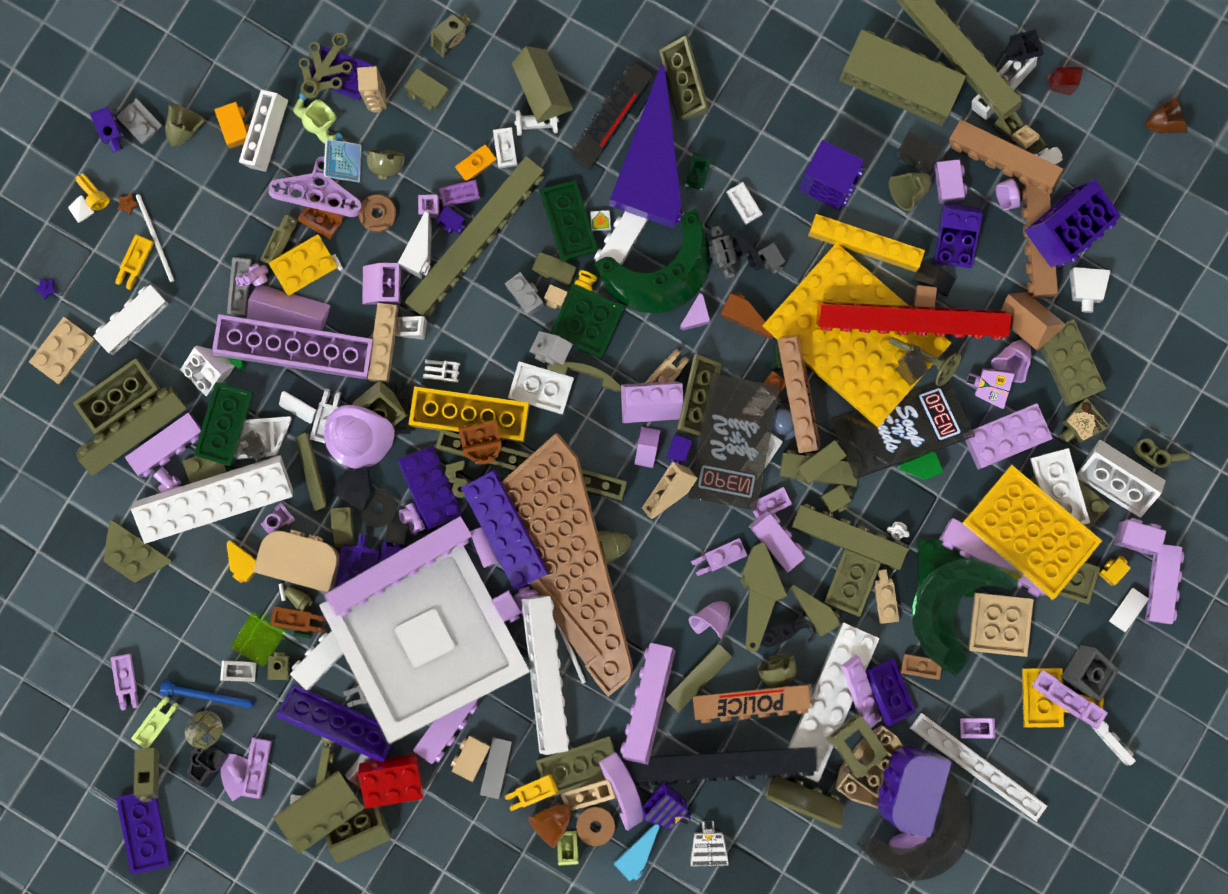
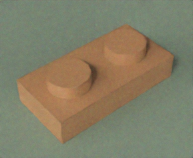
[900,654,943,680]

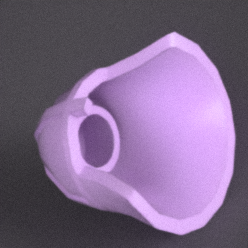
[991,340,1032,383]
[689,601,730,638]

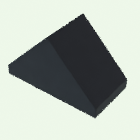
[913,263,956,297]

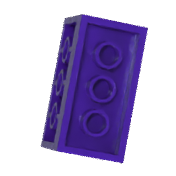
[798,140,865,211]
[1024,179,1121,268]

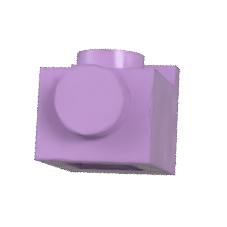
[418,195,440,218]

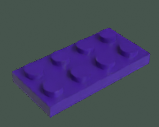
[397,446,463,531]
[116,793,171,875]

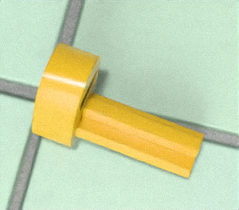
[76,173,110,210]

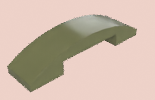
[547,362,621,393]

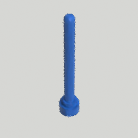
[160,680,254,708]

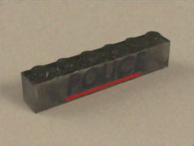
[570,62,653,171]

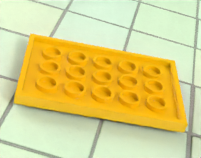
[962,465,1102,600]

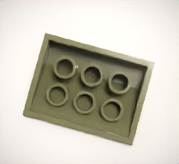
[762,774,845,829]

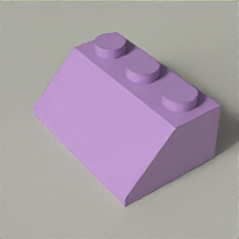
[621,381,683,423]

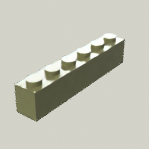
[76,385,186,476]
[791,504,909,571]

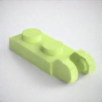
[131,696,179,748]

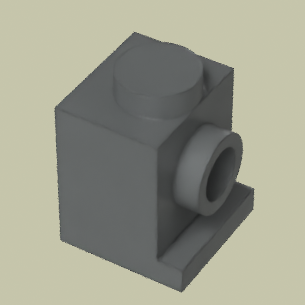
[757,243,786,275]

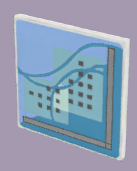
[324,139,361,182]

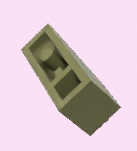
[789,585,841,637]

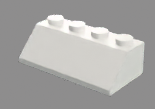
[1076,440,1166,518]

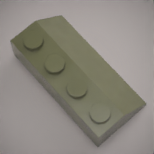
[273,771,364,854]

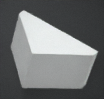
[395,316,427,340]
[220,660,257,682]

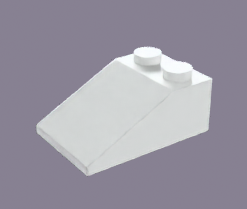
[398,212,432,279]

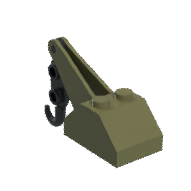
[739,542,816,652]

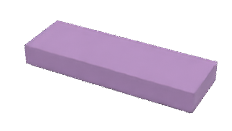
[241,738,272,799]

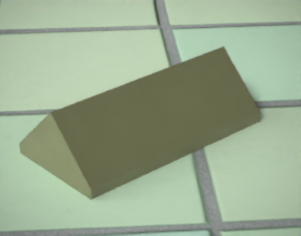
[659,35,708,121]
[512,46,573,124]
[677,354,722,438]

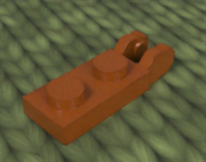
[270,607,327,633]

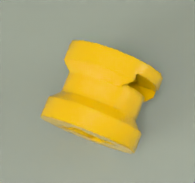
[574,270,597,291]

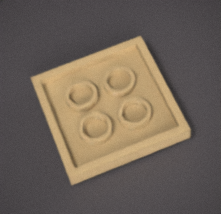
[968,592,1034,657]

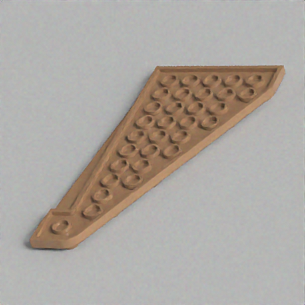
[502,433,633,697]

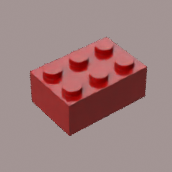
[358,754,424,809]

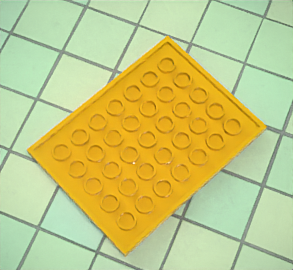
[763,243,951,428]

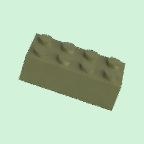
[1040,319,1106,407]
[73,358,160,435]

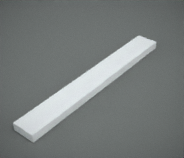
[909,713,1047,822]

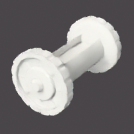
[515,110,559,136]

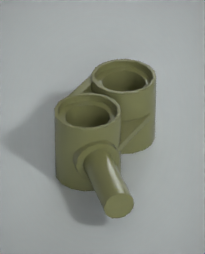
[1133,439,1189,469]

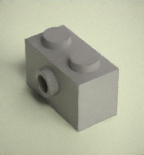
[505,272,544,317]
[529,331,573,365]

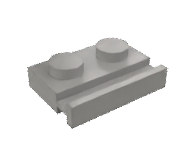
[116,98,163,145]

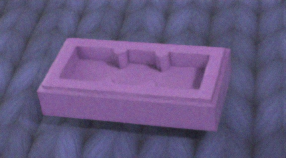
[439,180,480,208]

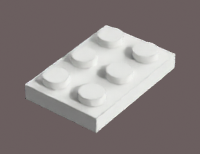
[508,362,574,415]

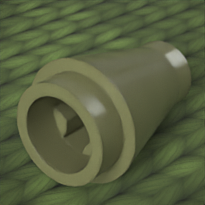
[284,585,313,612]

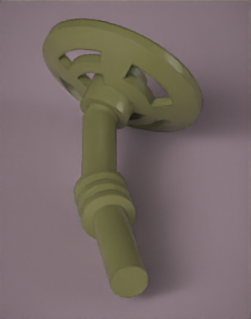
[889,337,961,387]

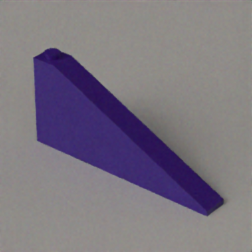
[609,65,683,228]

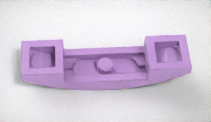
[1032,670,1108,729]
[599,752,643,830]

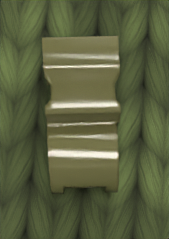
[445,461,469,498]

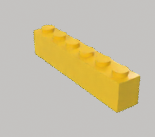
[808,214,925,272]

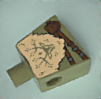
[430,14,471,58]
[1060,398,1110,443]

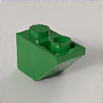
[897,450,943,481]

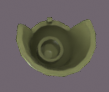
[165,103,205,147]
[889,172,932,211]
[598,530,632,565]

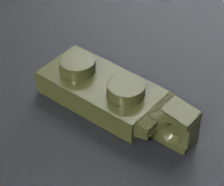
[260,215,297,265]

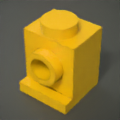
[1098,555,1131,586]

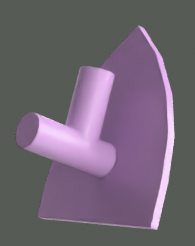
[221,753,248,801]

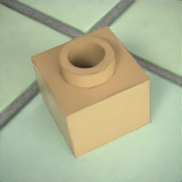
[544,284,568,309]

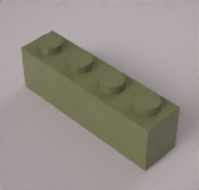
[779,450,860,488]

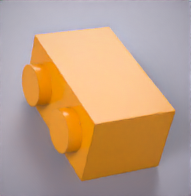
[214,102,250,149]

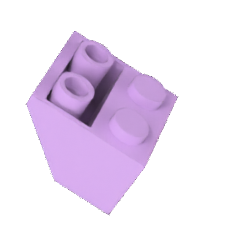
[362,263,401,305]

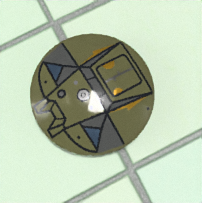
[185,711,224,750]

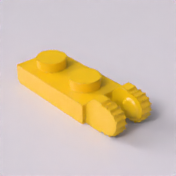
[115,234,154,290]
[505,774,559,811]

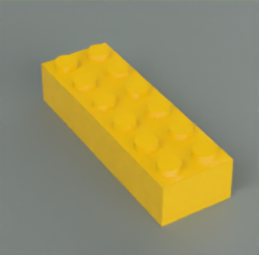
[409,386,530,443]

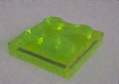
[231,614,285,667]

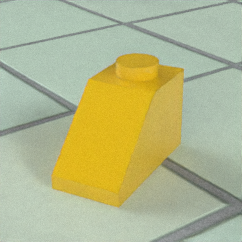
[227,540,256,583]

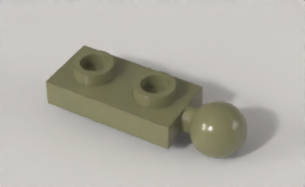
[316,737,335,786]

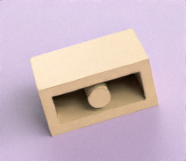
[451,735,491,782]

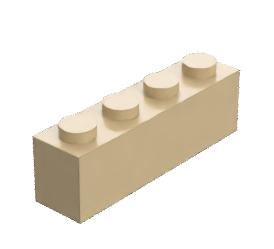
[357,66,387,112]
[368,303,399,383]

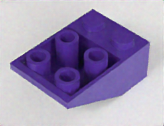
[934,203,983,268]

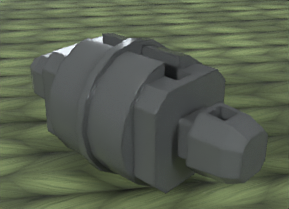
[708,226,737,279]

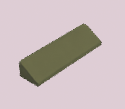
[295,433,328,511]
[665,643,732,712]

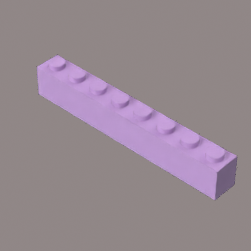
[324,516,472,617]

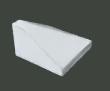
[68,195,95,223]

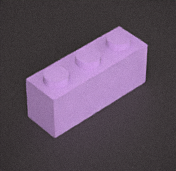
[749,511,805,573]

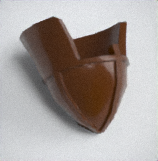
[1145,96,1188,134]

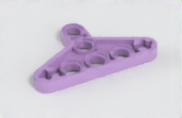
[269,156,361,217]

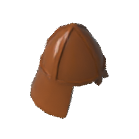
[528,804,571,848]

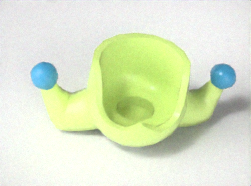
[293,93,343,144]

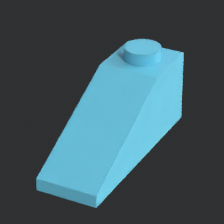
[614,824,659,881]

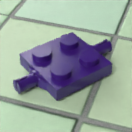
[336,534,380,584]

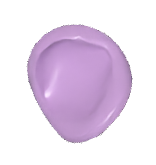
[324,405,394,469]

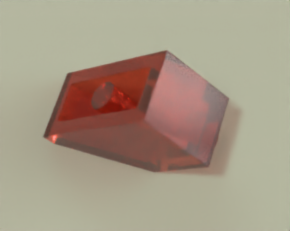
[1047,67,1083,96]

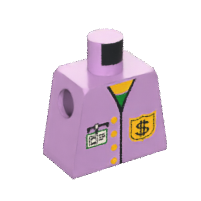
[966,368,1015,409]

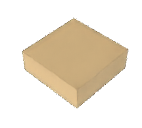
[1012,125,1039,149]

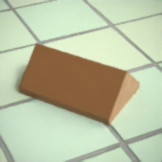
[1001,292,1066,351]

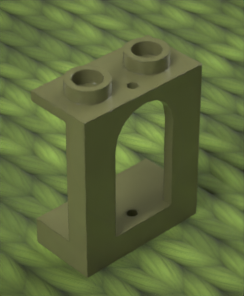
[826,714,888,778]

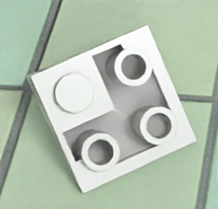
[180,346,235,397]

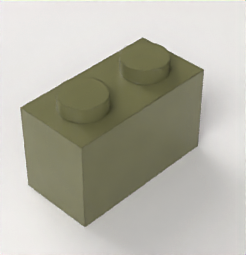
[404,68,450,112]

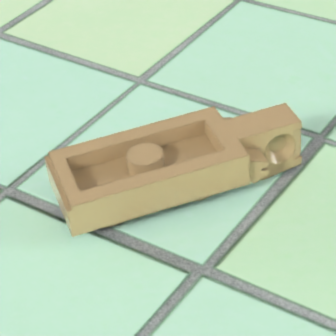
[874,569,899,624]

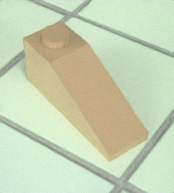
[642,462,698,519]
[561,779,617,811]

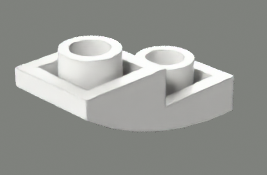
[1109,588,1149,632]

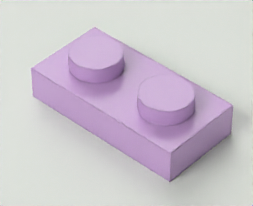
[749,487,792,519]

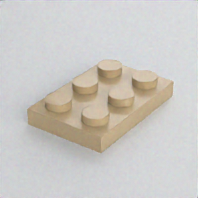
[29,317,95,385]

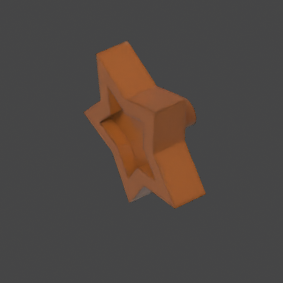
[117,193,139,215]

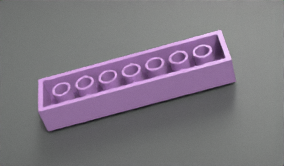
[212,314,373,380]

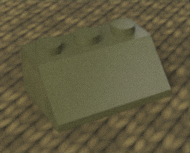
[325,803,391,864]

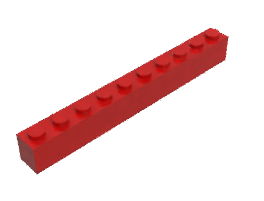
[816,301,1011,340]

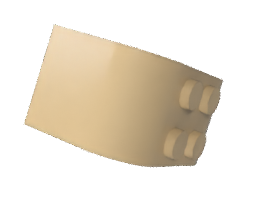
[253,530,340,592]

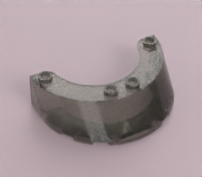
[857,770,972,881]

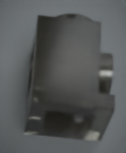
[237,430,268,462]

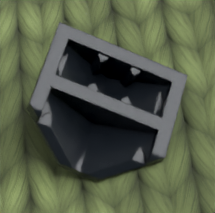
[1005,29,1044,61]

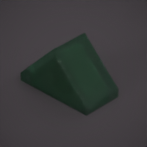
[685,152,712,191]

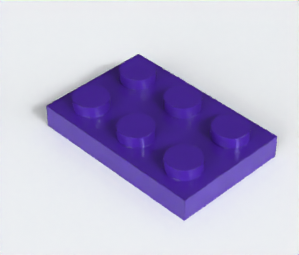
[310,45,374,101]
[865,658,916,726]

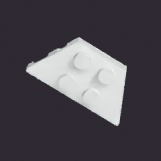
[235,416,292,459]

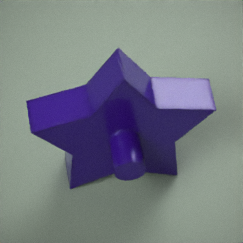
[34,278,57,300]

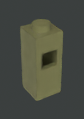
[796,440,846,485]
[134,748,159,802]

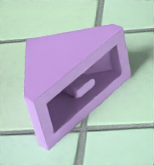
[680,293,710,330]
[634,427,660,468]
[960,717,995,738]

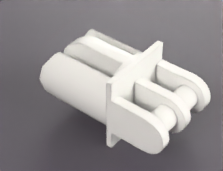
[423,359,461,383]

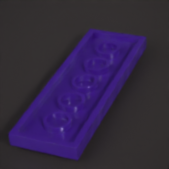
[461,470,549,590]
[276,684,394,763]

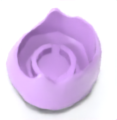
[996,178,1021,211]

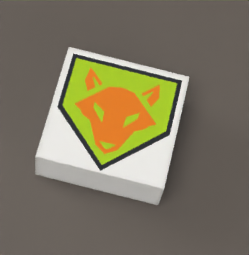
[591,210,611,231]

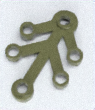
[299,33,353,99]

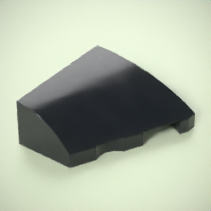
[187,744,229,787]

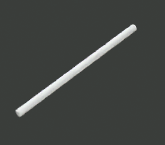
[136,194,175,282]
[556,622,586,684]

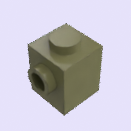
[820,485,852,513]
[268,652,291,680]

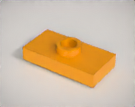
[455,144,497,182]

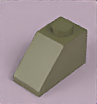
[331,507,355,548]

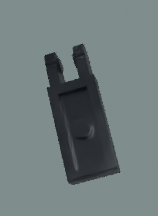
[390,381,411,435]

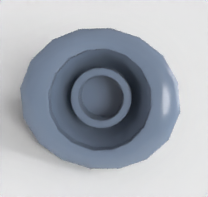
[765,402,795,440]

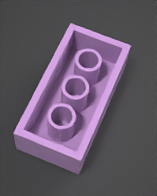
[963,403,1053,470]

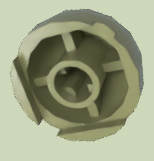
[367,149,405,180]
[757,653,797,688]

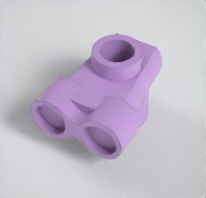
[235,263,268,286]
[153,467,181,493]
[261,503,295,534]
[399,503,425,536]

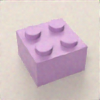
[1114,518,1166,555]

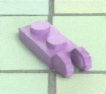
[691,538,747,576]
[111,654,139,710]

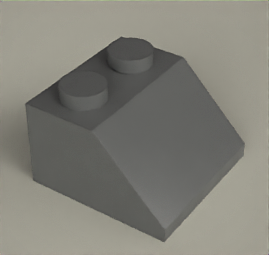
[1061,645,1119,702]

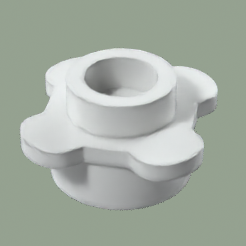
[887,522,910,540]

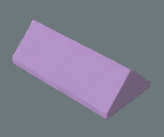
[247,285,331,331]

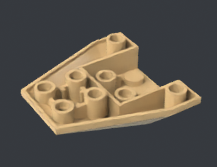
[835,725,903,808]

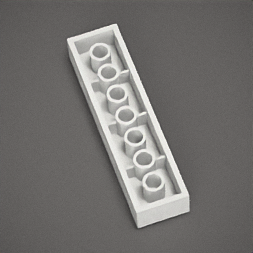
[131,455,293,544]
[788,623,879,782]

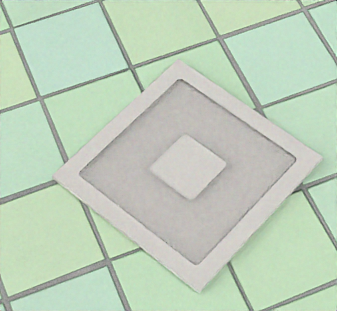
[319,545,530,744]

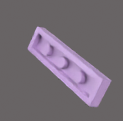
[841,655,882,728]

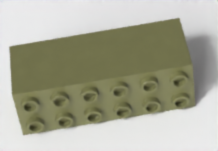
[839,30,966,126]

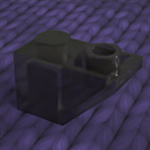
[895,349,928,386]

